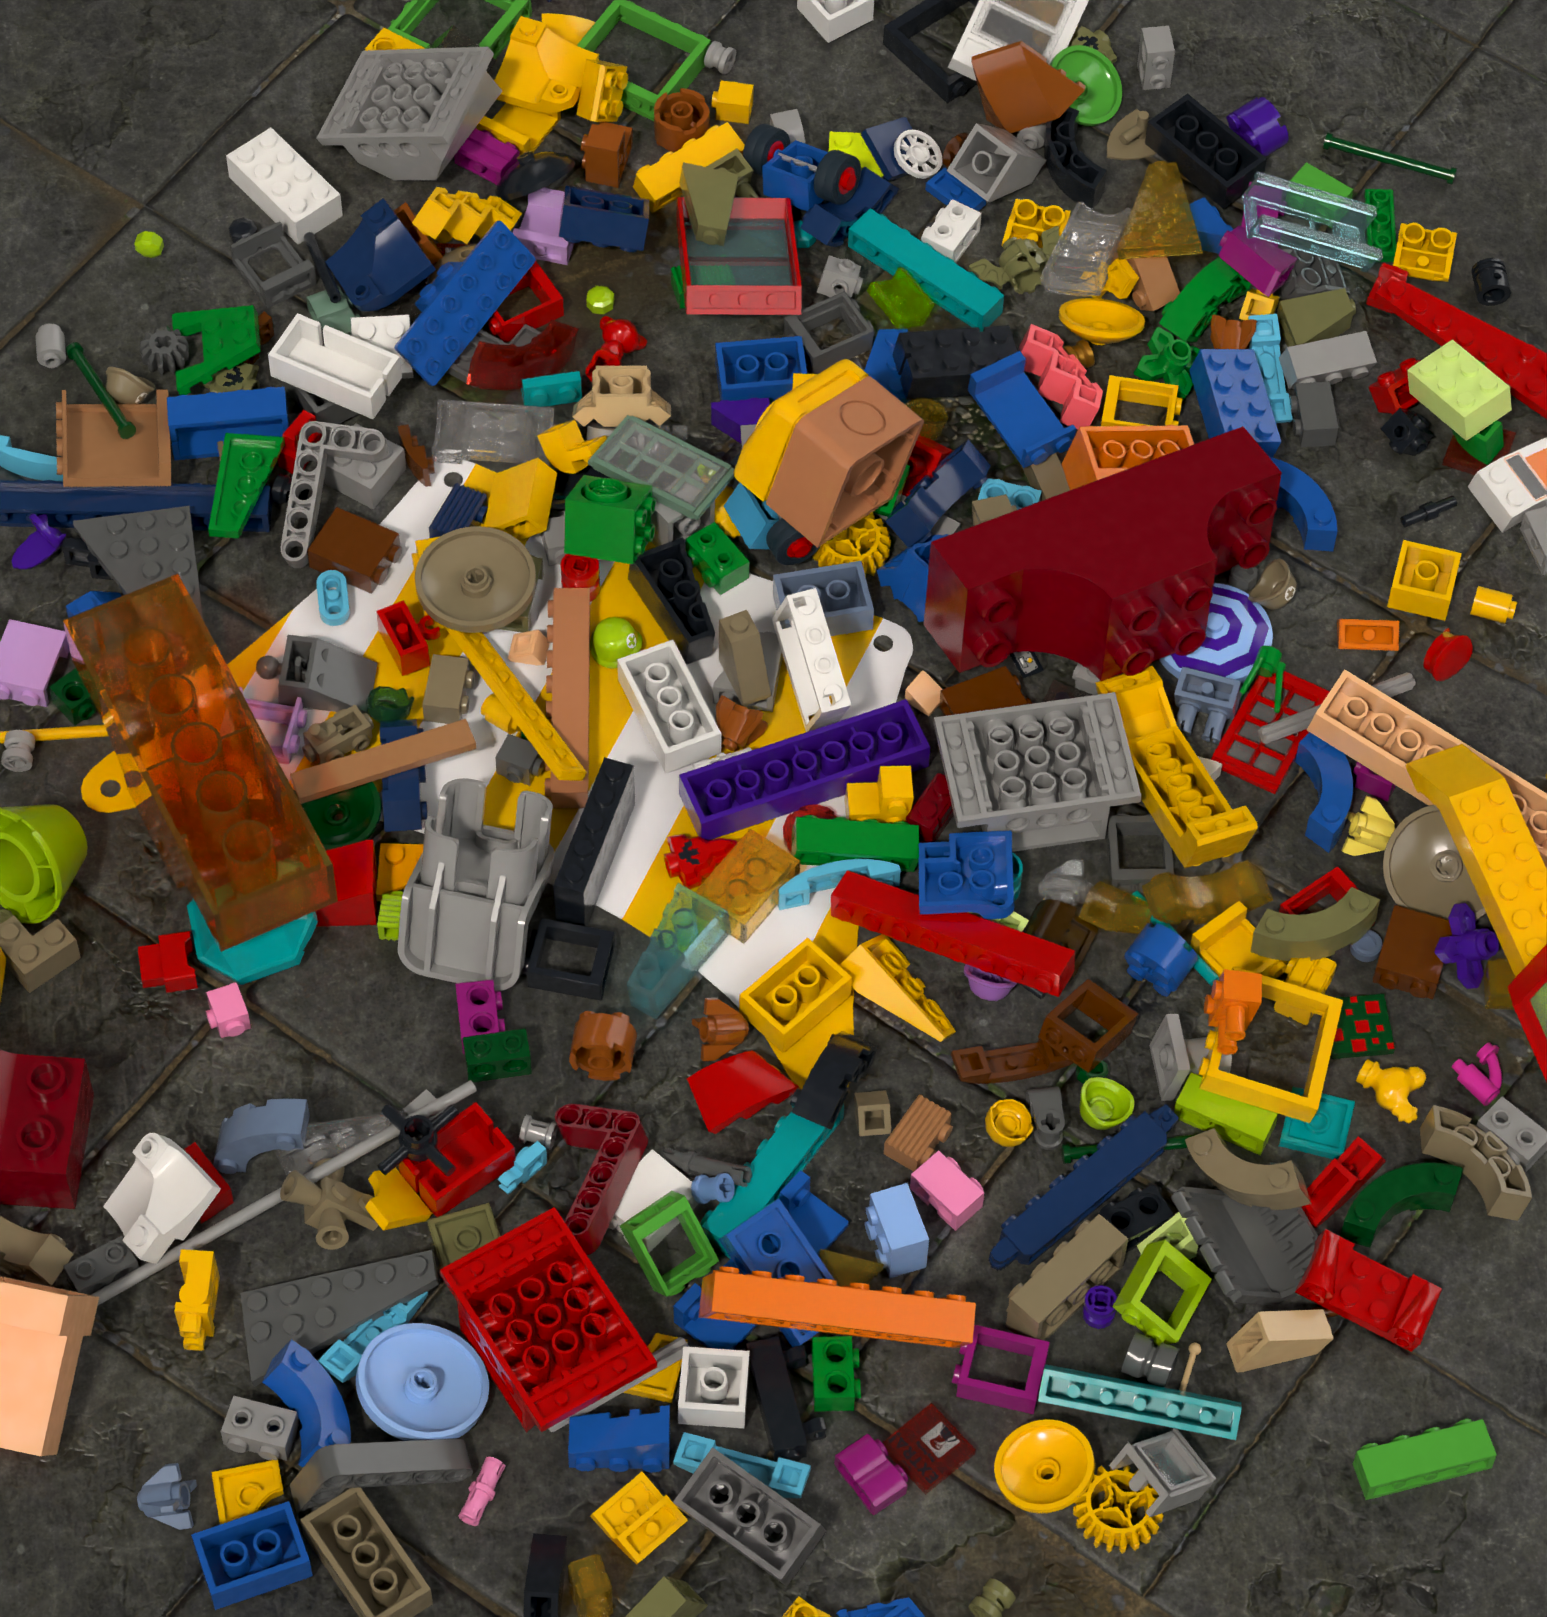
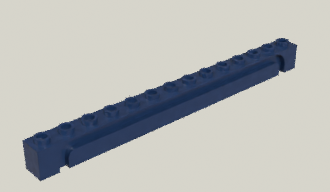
[0,479,272,532]

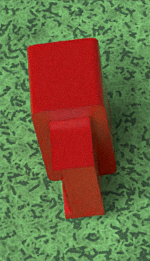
[278,410,322,474]
[138,931,198,993]

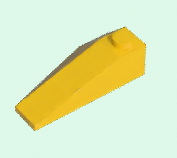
[839,934,956,1042]

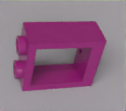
[952,1325,1050,1415]

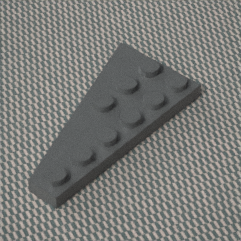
[240,1250,439,1387]

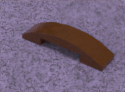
[951,1038,1073,1084]

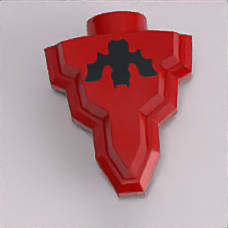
[664,834,740,890]

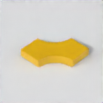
[1080,258,1139,299]

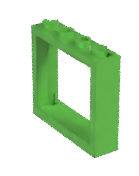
[388,0,532,69]
[577,0,711,121]

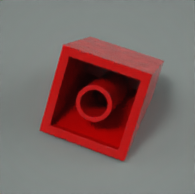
[300,840,377,927]

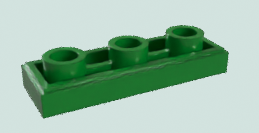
[1364,189,1396,262]

